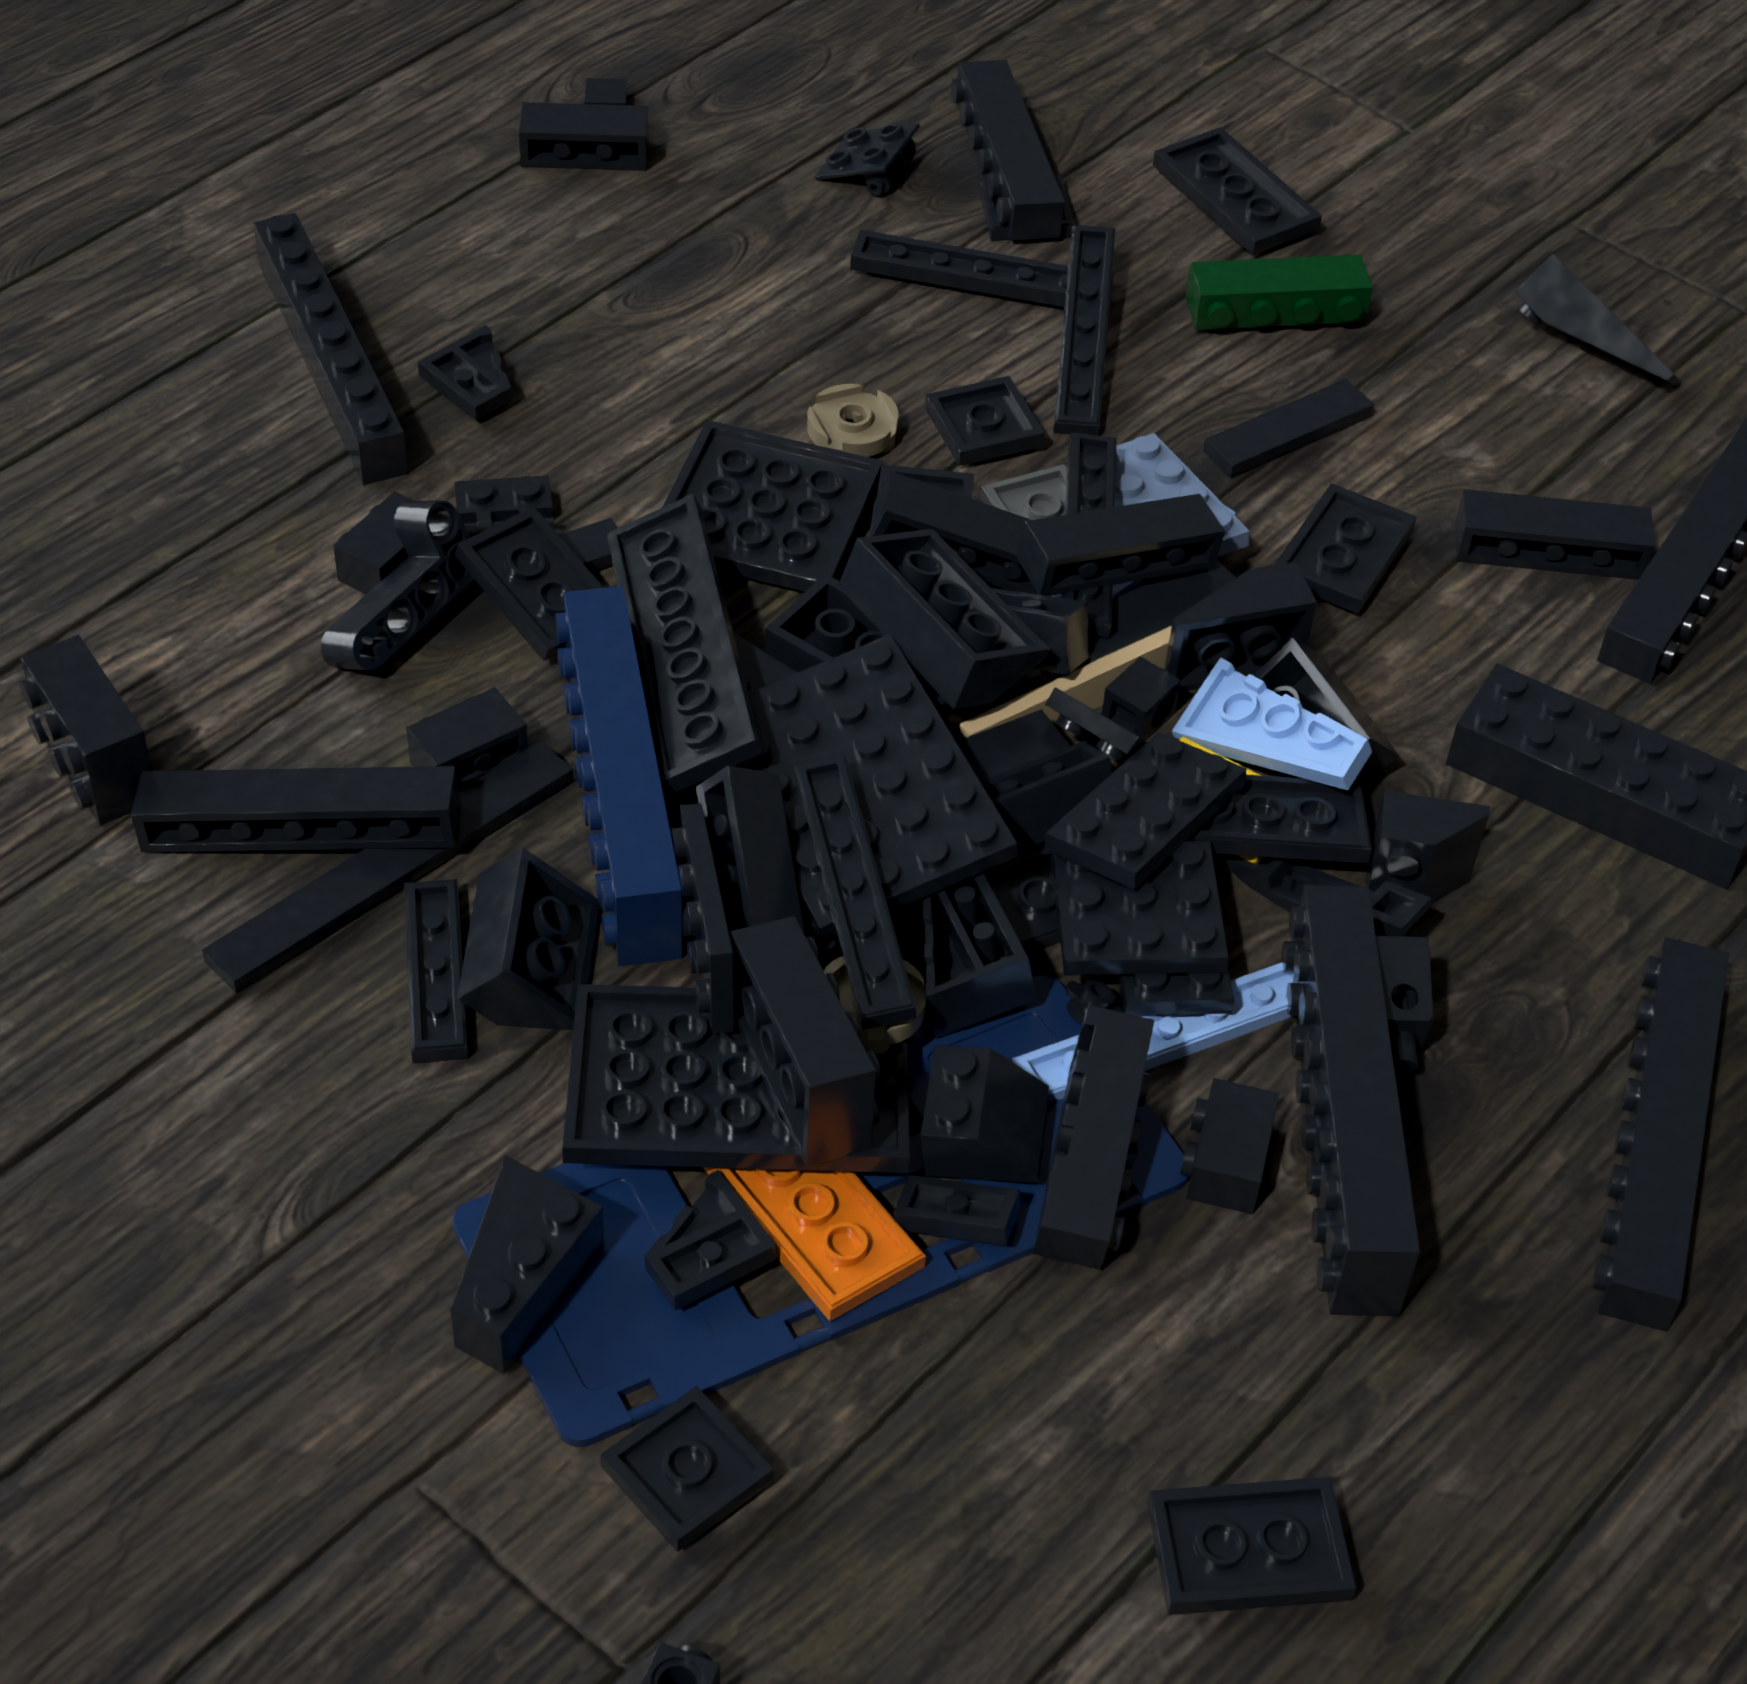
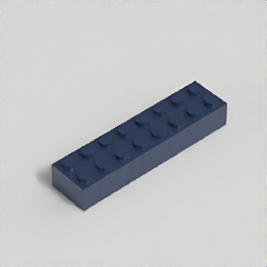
[555,586,682,966]

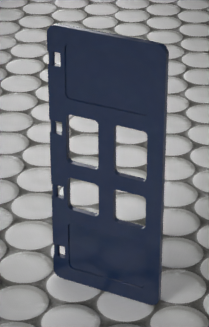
[452,975,1189,1447]

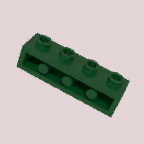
[1185,254,1373,330]

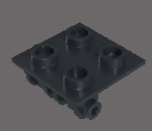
[814,122,920,196]

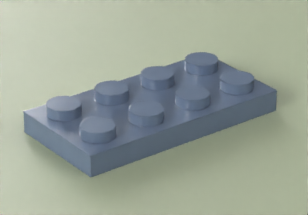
[1115,433,1250,557]

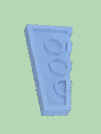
[1171,658,1372,790]

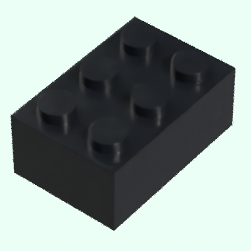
[19,634,152,826]

